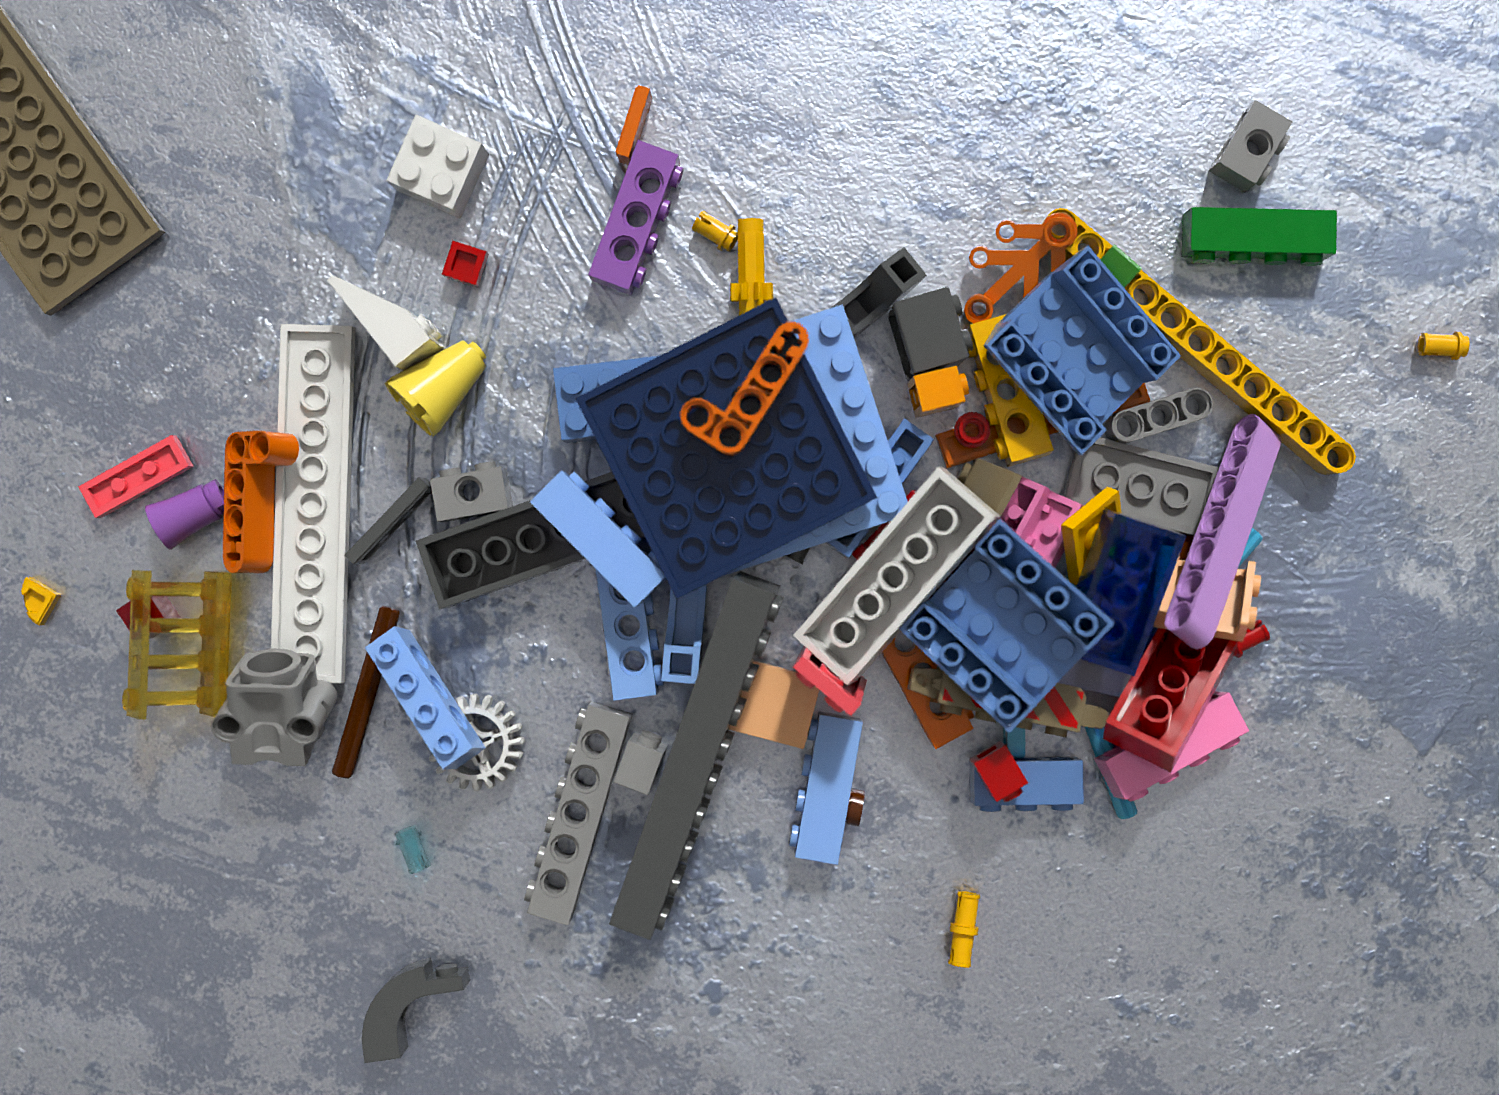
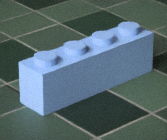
[530,470,666,608]
[789,711,863,865]

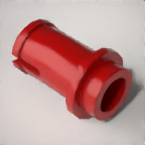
[1234,619,1270,658]

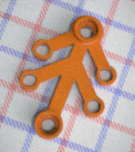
[964,213,1077,324]

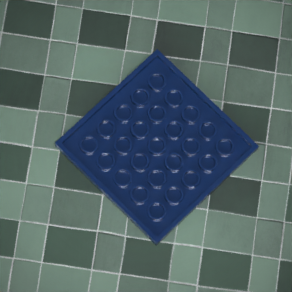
[575,297,877,599]

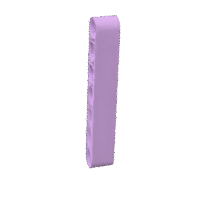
[1164,414,1281,649]

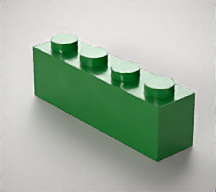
[1181,207,1337,266]

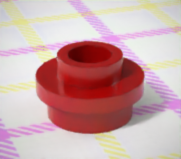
[954,412,990,448]

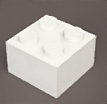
[386,115,489,219]

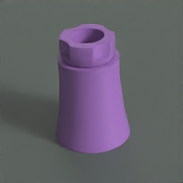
[145,479,224,550]

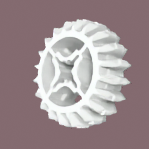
[426,693,525,791]

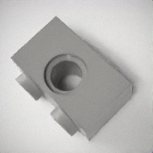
[1208,100,1292,192]
[430,461,513,522]
[613,730,667,795]

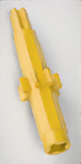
[730,218,773,315]

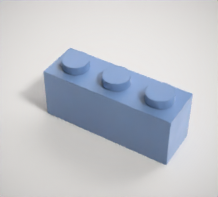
[969,756,1084,812]

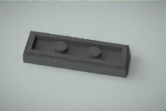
[344,477,432,564]

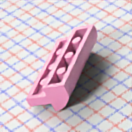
[1000,477,1083,568]

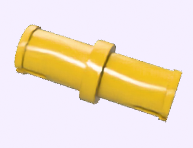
[948,891,980,968]

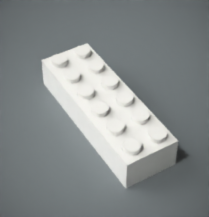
[793,467,1001,685]

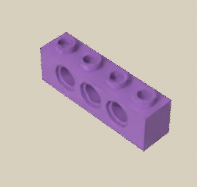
[588,140,684,296]

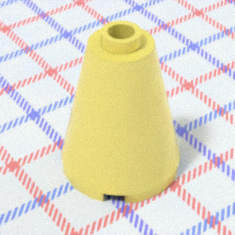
[384,340,486,437]

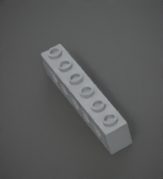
[524,702,633,925]

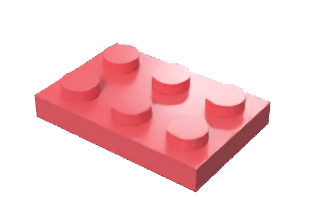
[793,645,867,716]

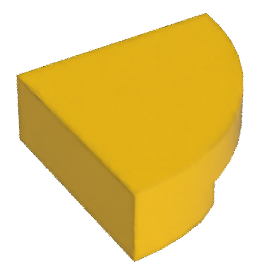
[21,577,62,626]

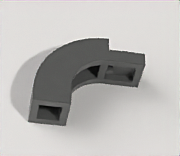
[829,247,927,338]
[362,958,470,1063]

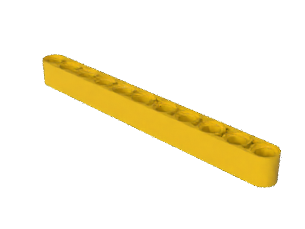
[1041,208,1356,475]

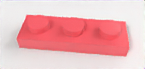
[78,435,194,518]

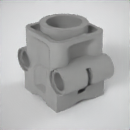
[211,649,337,766]

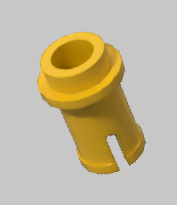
[692,210,738,252]
[1417,332,1470,360]

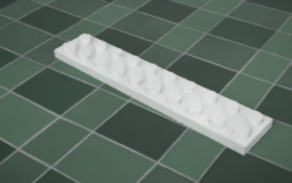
[271,324,355,683]

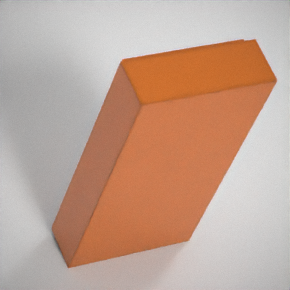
[615,85,652,165]

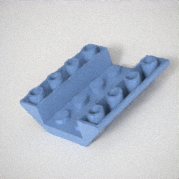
[983,246,1181,455]
[899,519,1115,733]

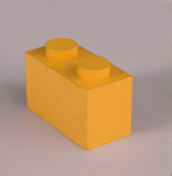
[907,365,969,418]

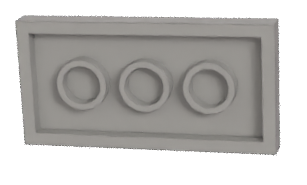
[1063,437,1219,536]

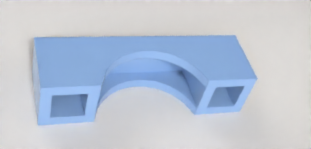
[661,584,707,684]

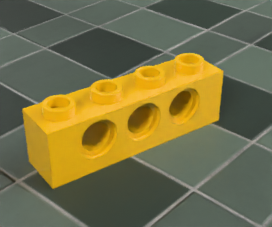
[968,314,1054,467]

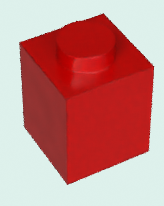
[969,741,1028,802]

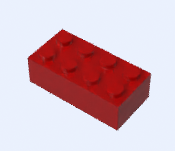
[1103,628,1239,773]

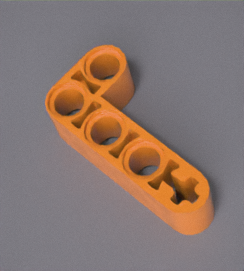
[680,322,809,456]
[223,431,299,573]

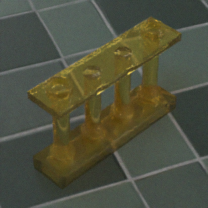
[122,570,232,719]

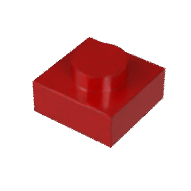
[442,240,489,287]

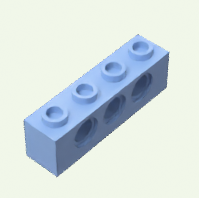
[595,568,664,701]
[365,626,486,769]

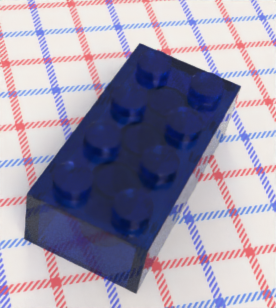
[1076,508,1186,676]

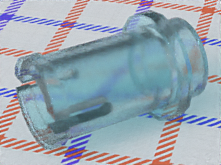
[394,825,431,874]

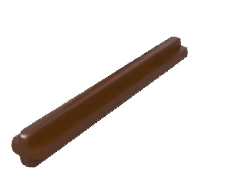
[332,606,400,778]

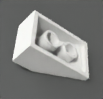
[327,275,445,371]

